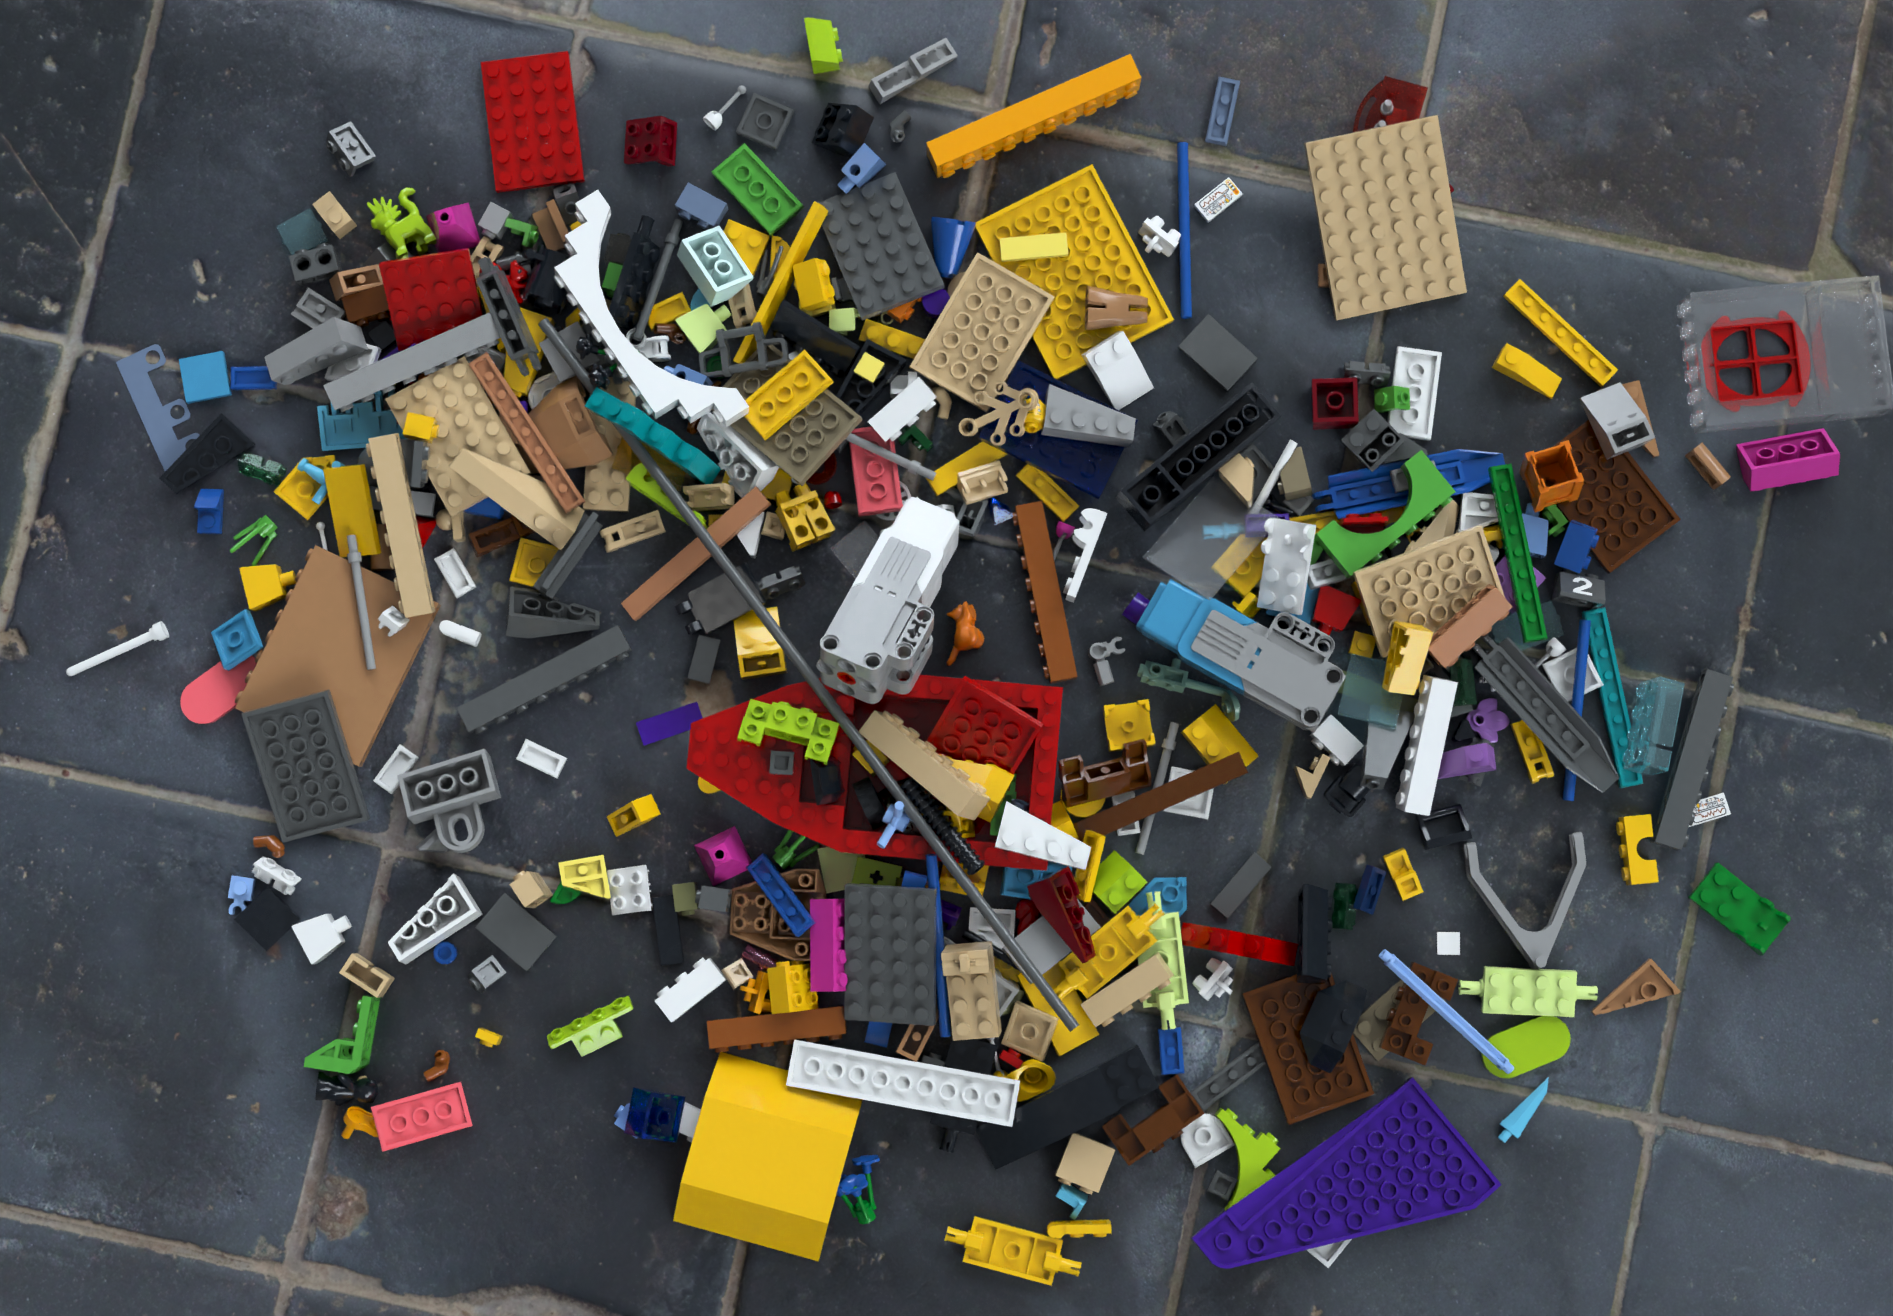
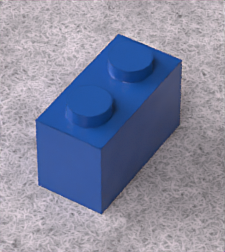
[1554,520,1600,574]

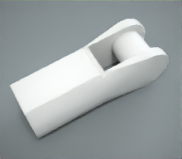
[439,620,482,647]

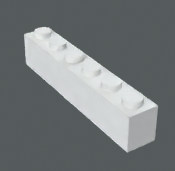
[1395,675,1458,816]

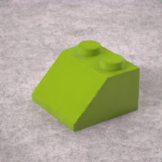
[804,17,843,74]
[1093,850,1148,914]

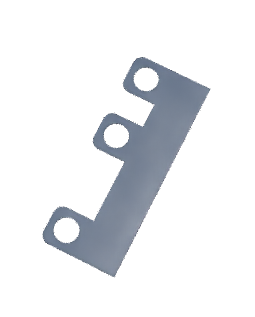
[116,344,200,471]

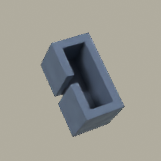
[675,182,728,230]

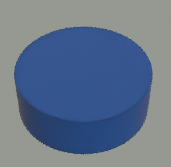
[433,942,457,964]

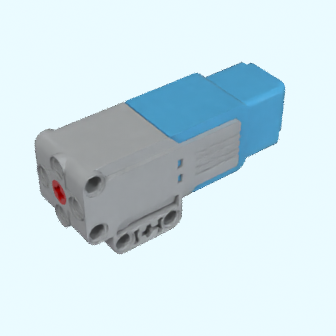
[1136,579,1346,733]

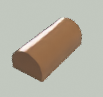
[1685,442,1731,489]
[370,524,394,571]

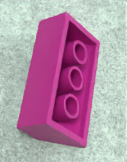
[1736,428,1840,492]
[810,899,848,992]

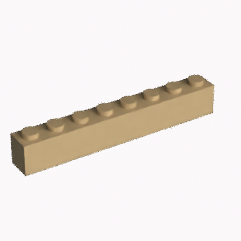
[366,433,435,618]

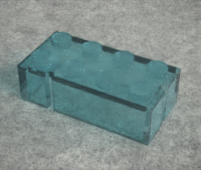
[1623,676,1685,776]

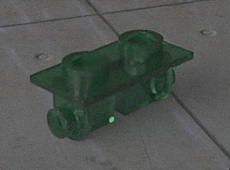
[238,452,287,486]
[1450,659,1477,706]
[1332,883,1358,930]

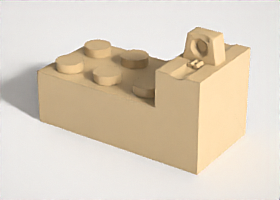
[941,941,1002,1041]

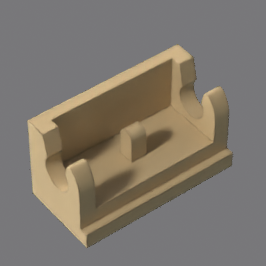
[957,460,1008,505]
[683,483,735,512]

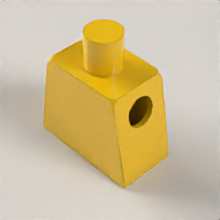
[239,564,297,612]

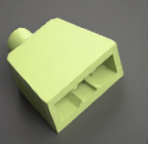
[675,304,732,354]

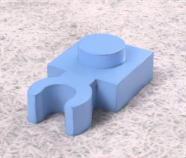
[228,875,256,915]

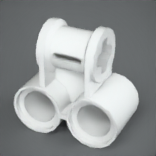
[626,328,671,362]

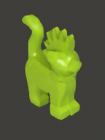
[367,187,436,259]

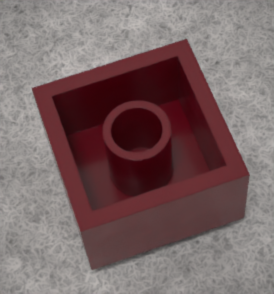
[1311,377,1359,430]

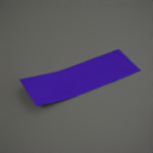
[636,702,703,745]

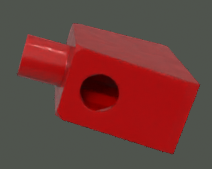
[1311,585,1361,636]

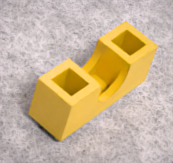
[1616,814,1659,885]

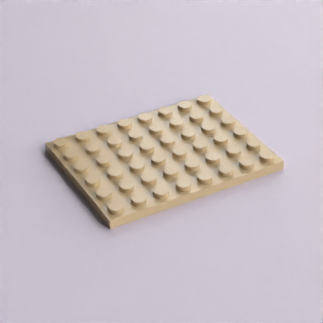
[1304,115,1467,320]

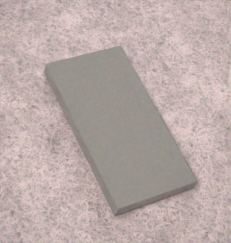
[1002,899,1101,984]

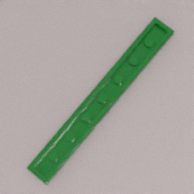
[1488,464,1547,643]

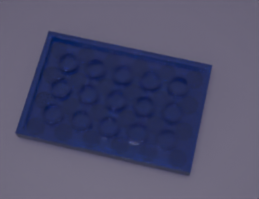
[978,360,1138,499]

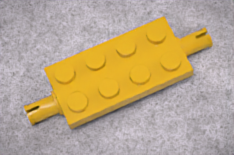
[1053,903,1165,1000]
[944,1216,1082,1286]

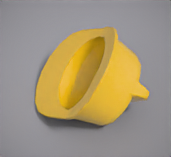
[1005,1059,1056,1102]

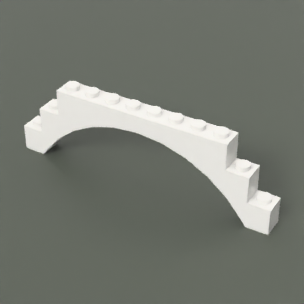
[554,190,749,427]

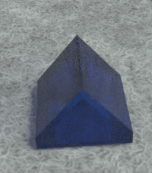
[988,498,1013,525]

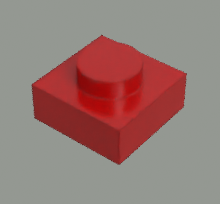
[999,1048,1023,1069]

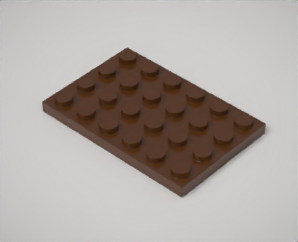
[1545,420,1681,574]
[1242,974,1374,1125]

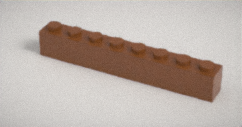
[1012,501,1078,684]

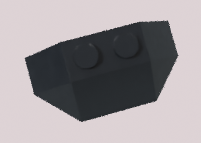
[1299,980,1367,1074]

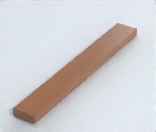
[468,352,585,514]
[621,486,771,621]

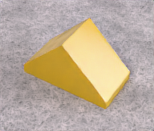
[1051,800,1080,841]

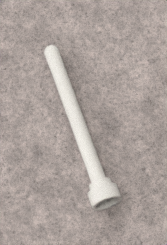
[66,621,169,676]

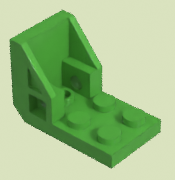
[304,995,381,1074]

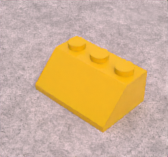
[1181,704,1258,785]

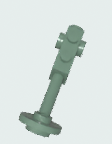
[1137,658,1241,722]

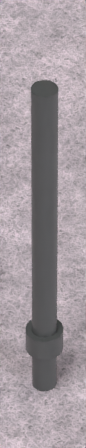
[633,219,683,341]

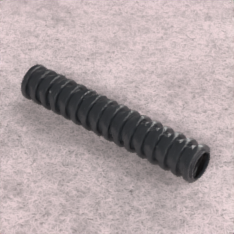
[901,777,985,875]

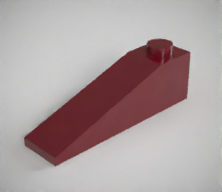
[1027,866,1096,964]

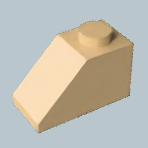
[312,191,357,239]
[1218,453,1255,509]

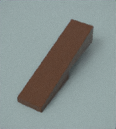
[468,515,535,558]

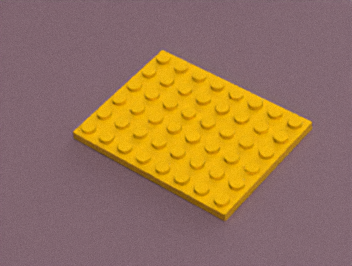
[975,164,1174,381]

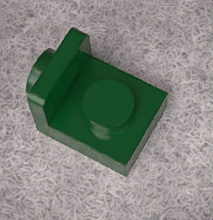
[898,425,933,452]

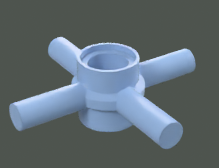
[877,797,910,849]

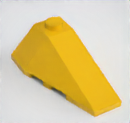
[940,755,1015,822]

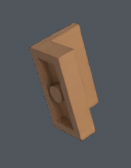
[532,199,569,252]

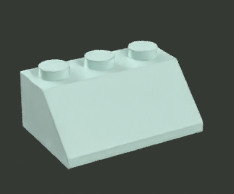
[677,226,754,307]

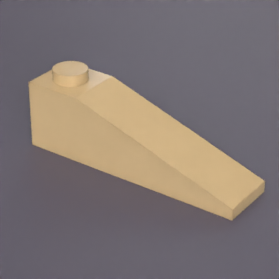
[1404,500,1459,553]

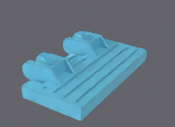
[317,389,408,451]

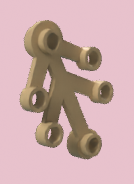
[959,381,1039,446]

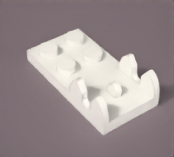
[1063,508,1107,603]
[1257,518,1316,615]

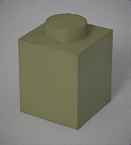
[672,882,700,916]

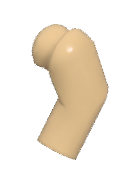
[932,386,952,420]

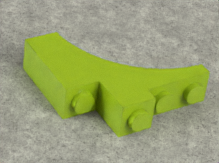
[1215,1108,1281,1211]

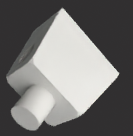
[291,914,352,965]

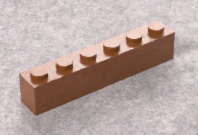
[707,1006,847,1052]

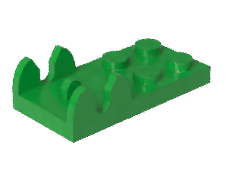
[1688,862,1791,956]

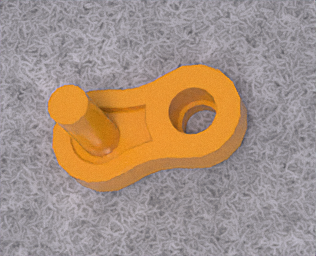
[341,1106,378,1139]

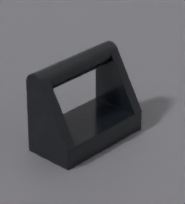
[1416,804,1472,850]

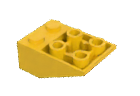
[734,607,787,680]

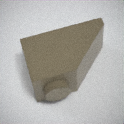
[1277,447,1312,501]

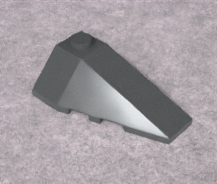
[506,587,600,638]

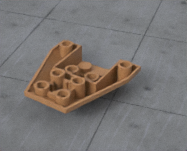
[513,375,614,475]
[730,869,826,961]

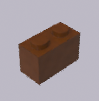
[341,284,391,328]

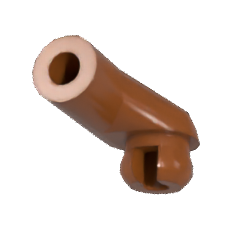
[253,835,285,858]
[424,1050,450,1082]

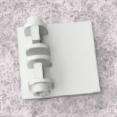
[607,865,653,915]

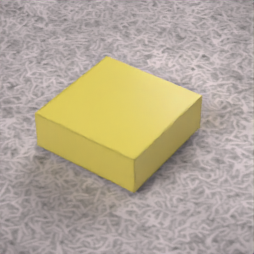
[854,352,885,383]

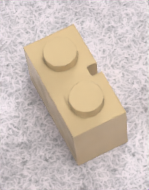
[339,953,395,998]

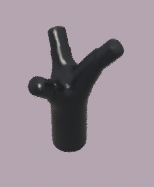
[1261,494,1293,518]

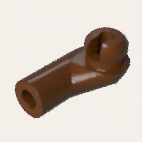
[654,323,686,344]

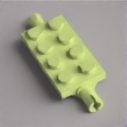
[1138,891,1189,1030]
[1458,966,1598,1017]

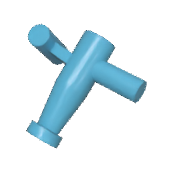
[297,458,345,504]

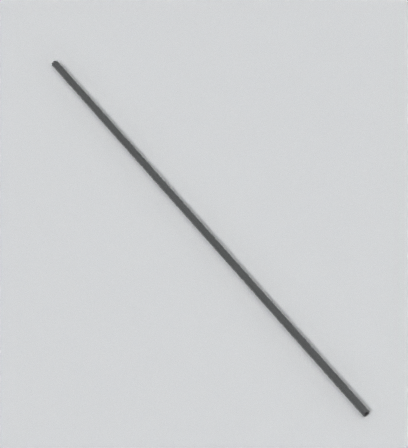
[538,318,1079,1032]

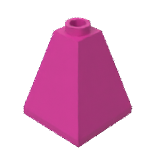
[426,203,481,253]
[694,826,752,886]

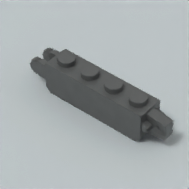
[477,257,542,377]

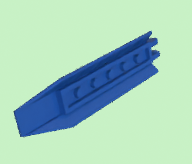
[1312,449,1505,519]

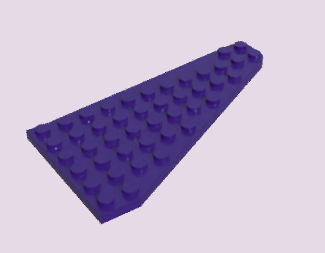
[1191,1077,1502,1269]

